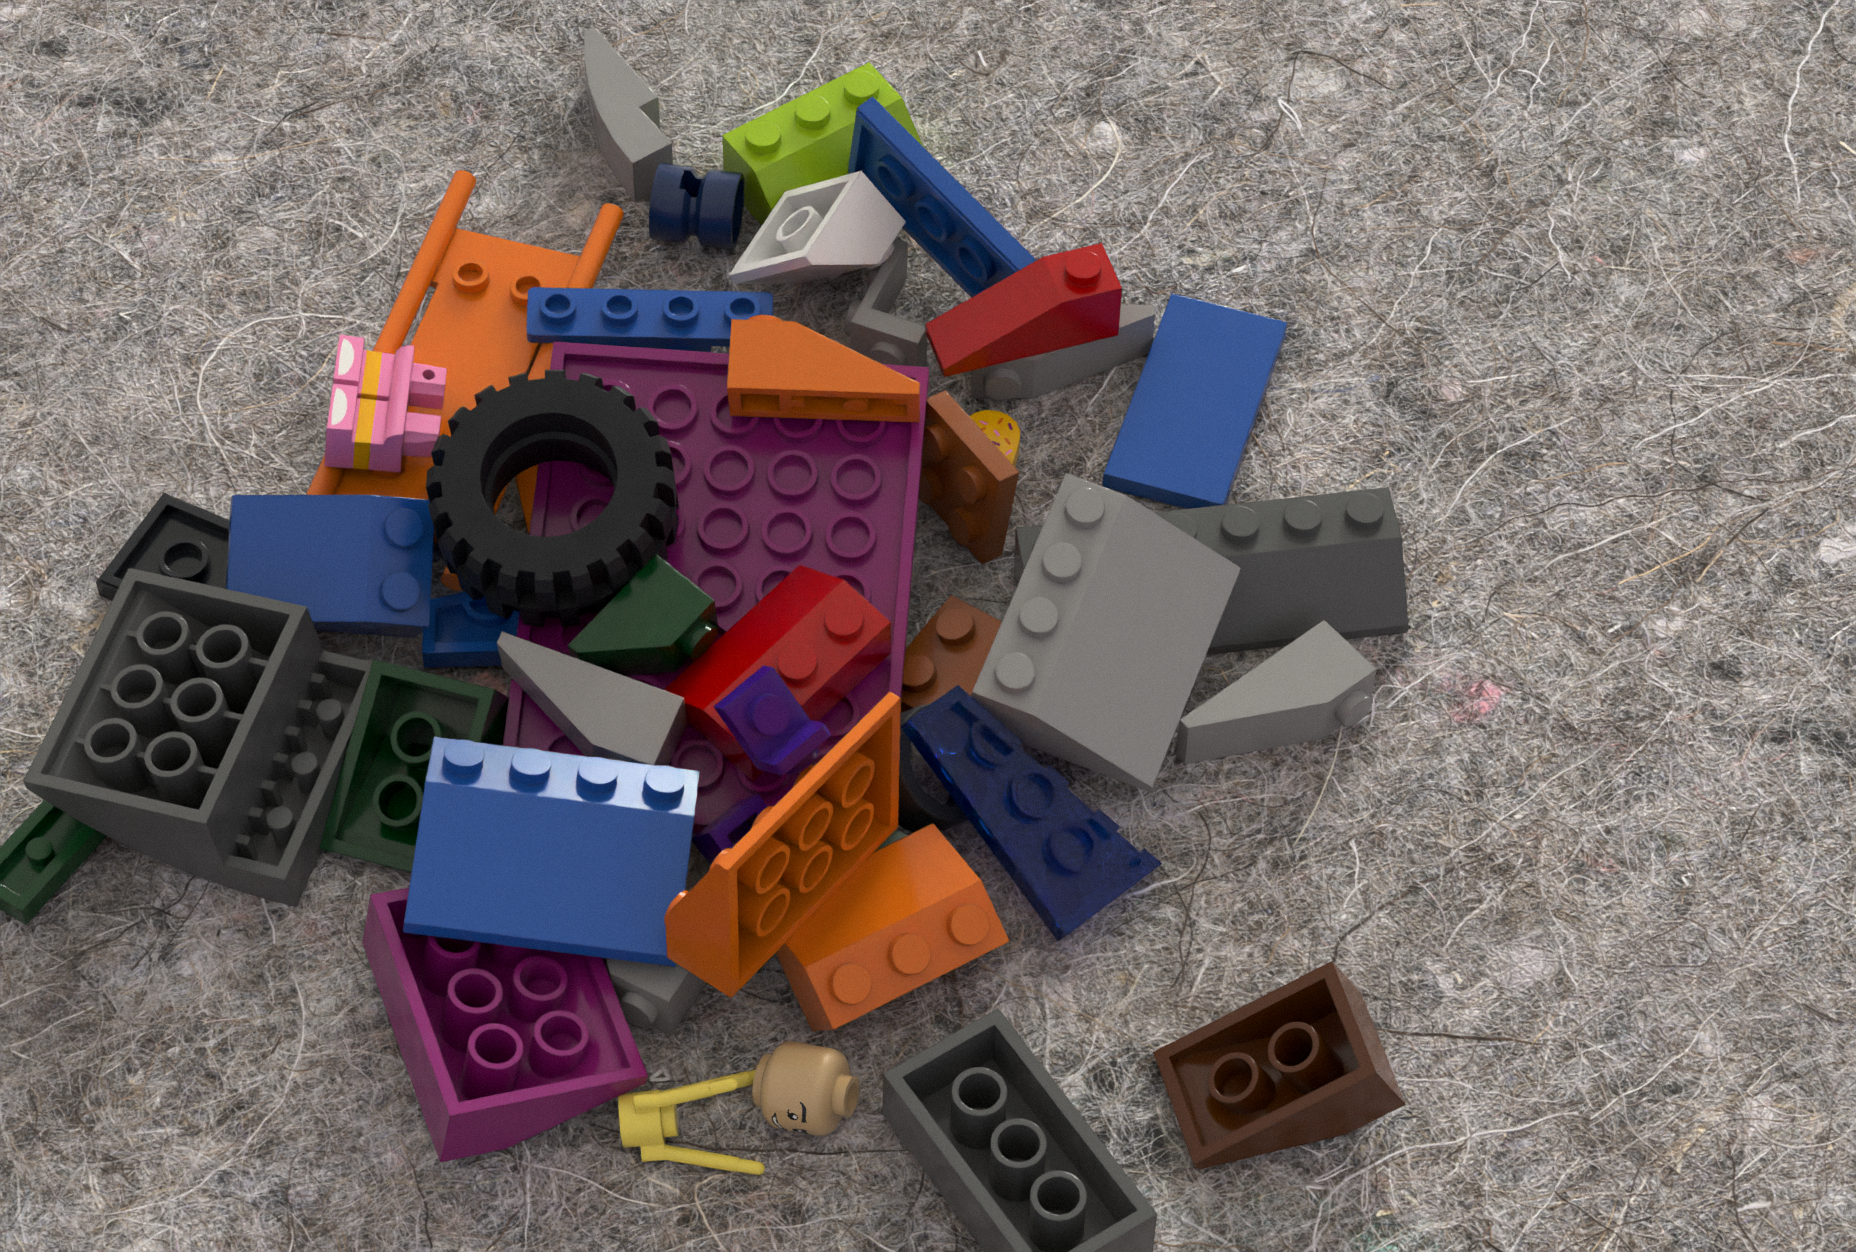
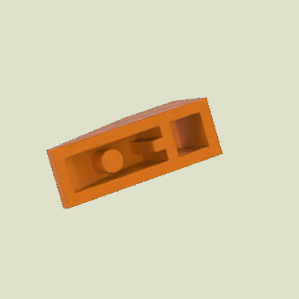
[727,315,920,423]

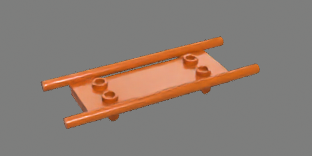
[306,170,624,591]

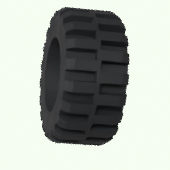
[426,370,679,627]

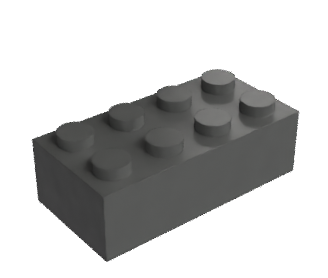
[883,1008,1157,1252]

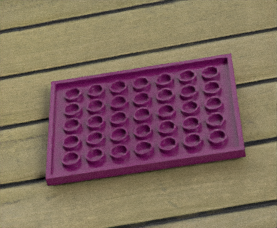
[503,342,929,834]

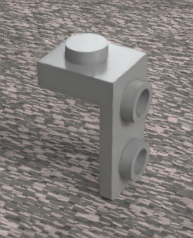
[844,239,927,367]

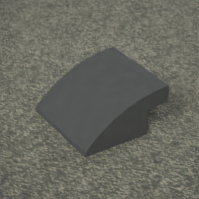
[23,568,372,907]

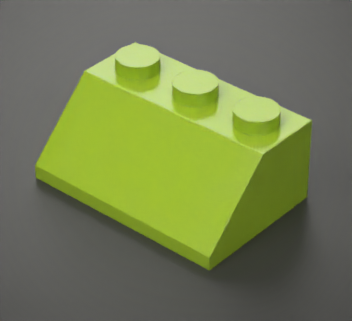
[722,62,923,225]

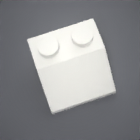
[728,171,906,284]

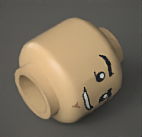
[752,1041,860,1136]

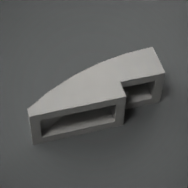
[584,27,673,202]

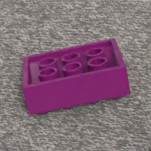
[362,888,648,1163]

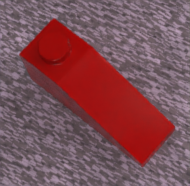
[925,243,1122,377]

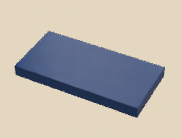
[848,96,1036,298]
[1103,293,1287,509]

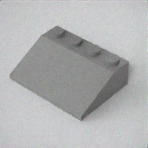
[969,473,1241,792]

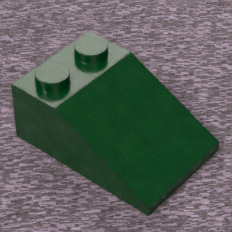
[319,659,509,873]

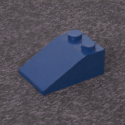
[226,495,434,638]

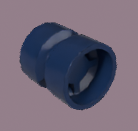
[649,163,745,250]

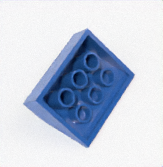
[403,737,699,967]

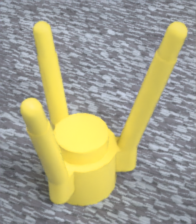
[618,1070,765,1175]

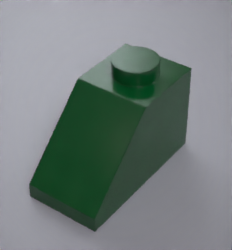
[568,554,719,676]

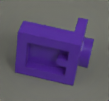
[714,665,831,775]

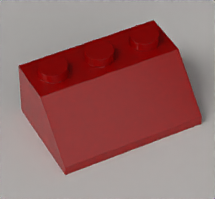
[664,565,892,782]

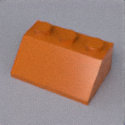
[776,824,1010,1032]

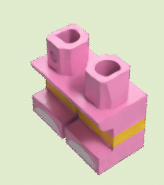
[324,334,447,472]

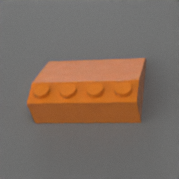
[664,692,901,998]

